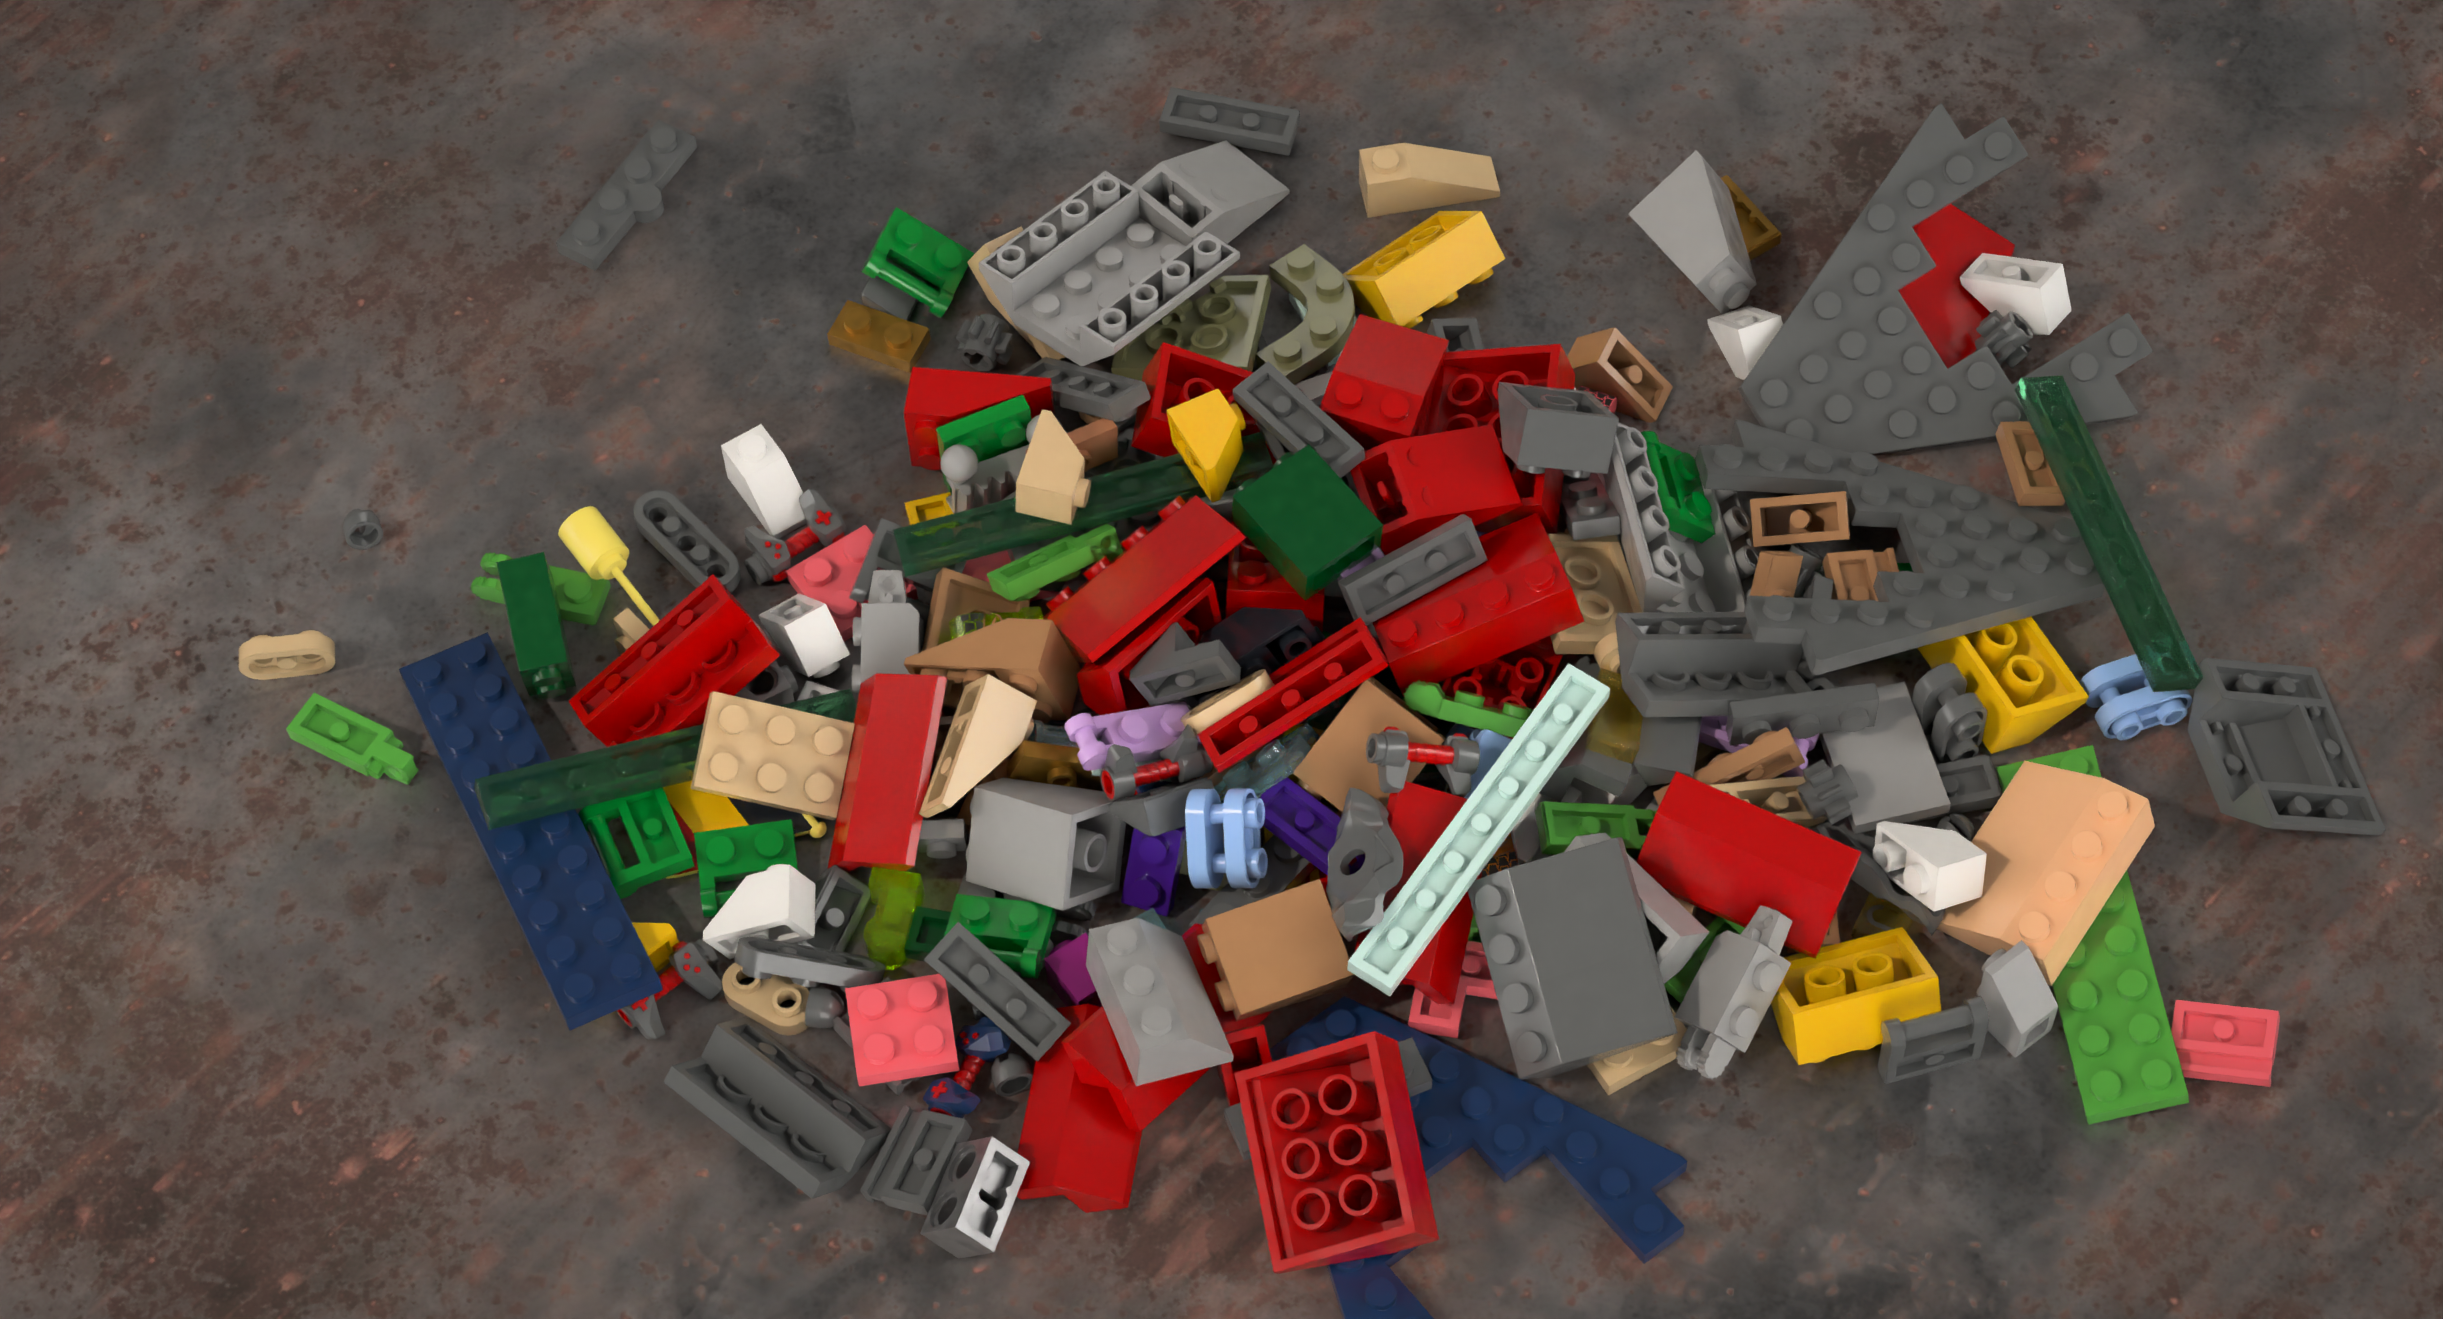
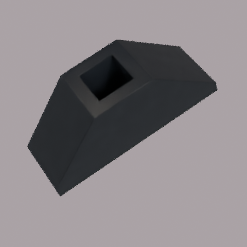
[1183,607,1323,709]

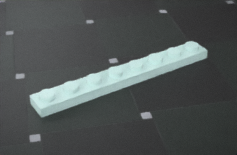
[1347,663,1611,996]

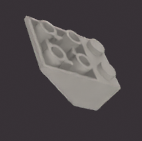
[1131,140,1290,246]

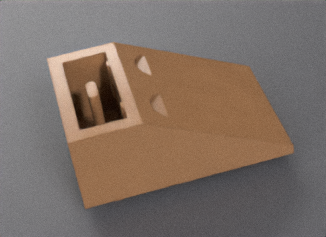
[904,618,1081,723]

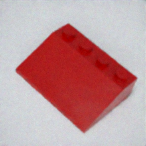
[1898,204,2015,369]
[1417,344,1576,534]
[1042,495,1245,663]
[1373,513,1585,697]
[1235,1031,1439,1274]

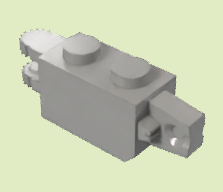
[852,570,924,693]
[1675,905,1792,1080]

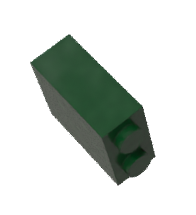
[1232,444,1383,601]
[496,552,576,699]

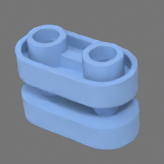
[2079,648,2192,740]
[1185,788,1268,889]

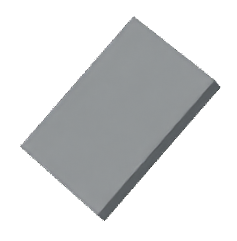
[1819,681,1951,834]

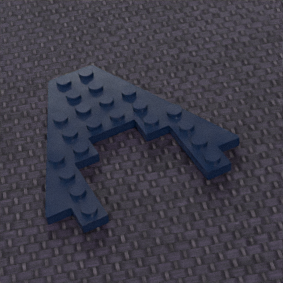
[1270,996,1687,1319]

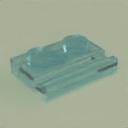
[1219,722,1320,804]

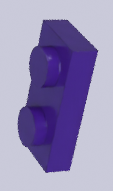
[1121,826,1186,917]

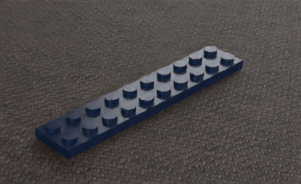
[399,632,663,1031]

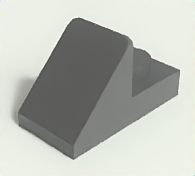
[1130,622,1241,706]

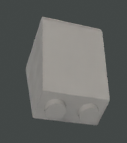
[1628,150,1757,314]
[966,777,1127,911]

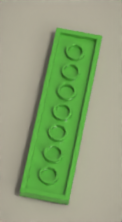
[1996,745,2189,1125]

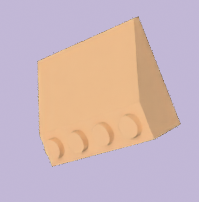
[1937,761,2155,986]

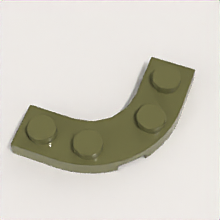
[1255,244,1355,385]

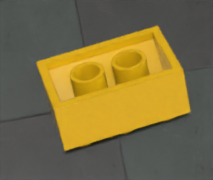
[1343,211,1505,329]
[1918,616,2089,754]
[1771,927,1941,1065]

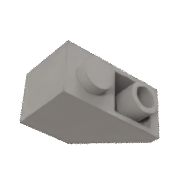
[1976,940,2058,1058]

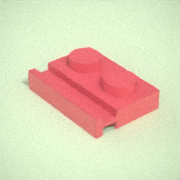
[2171,1000,2280,1087]

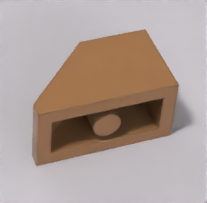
[1567,327,1673,423]
[1750,491,1850,547]

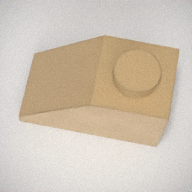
[1016,409,1091,525]

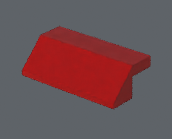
[569,574,780,783]
[1197,617,1388,773]
[828,673,947,875]
[1636,771,1862,959]
[1354,781,1483,1004]
[1062,923,1273,1132]
[1017,1004,1142,1213]

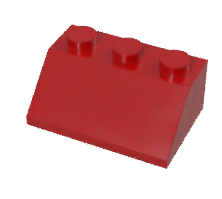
[1076,577,1222,715]

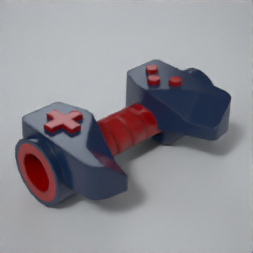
[923,1017,1011,1119]

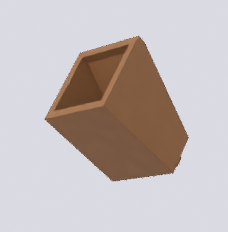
[1293,676,1446,818]
[1197,879,1355,1021]

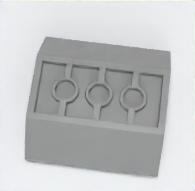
[979,171,1240,367]
[1603,422,1759,613]

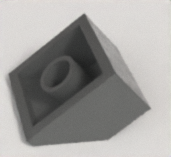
[1498,382,1619,478]

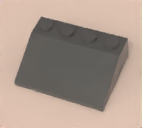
[1468,837,1678,1079]

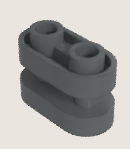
[1912,663,1988,763]

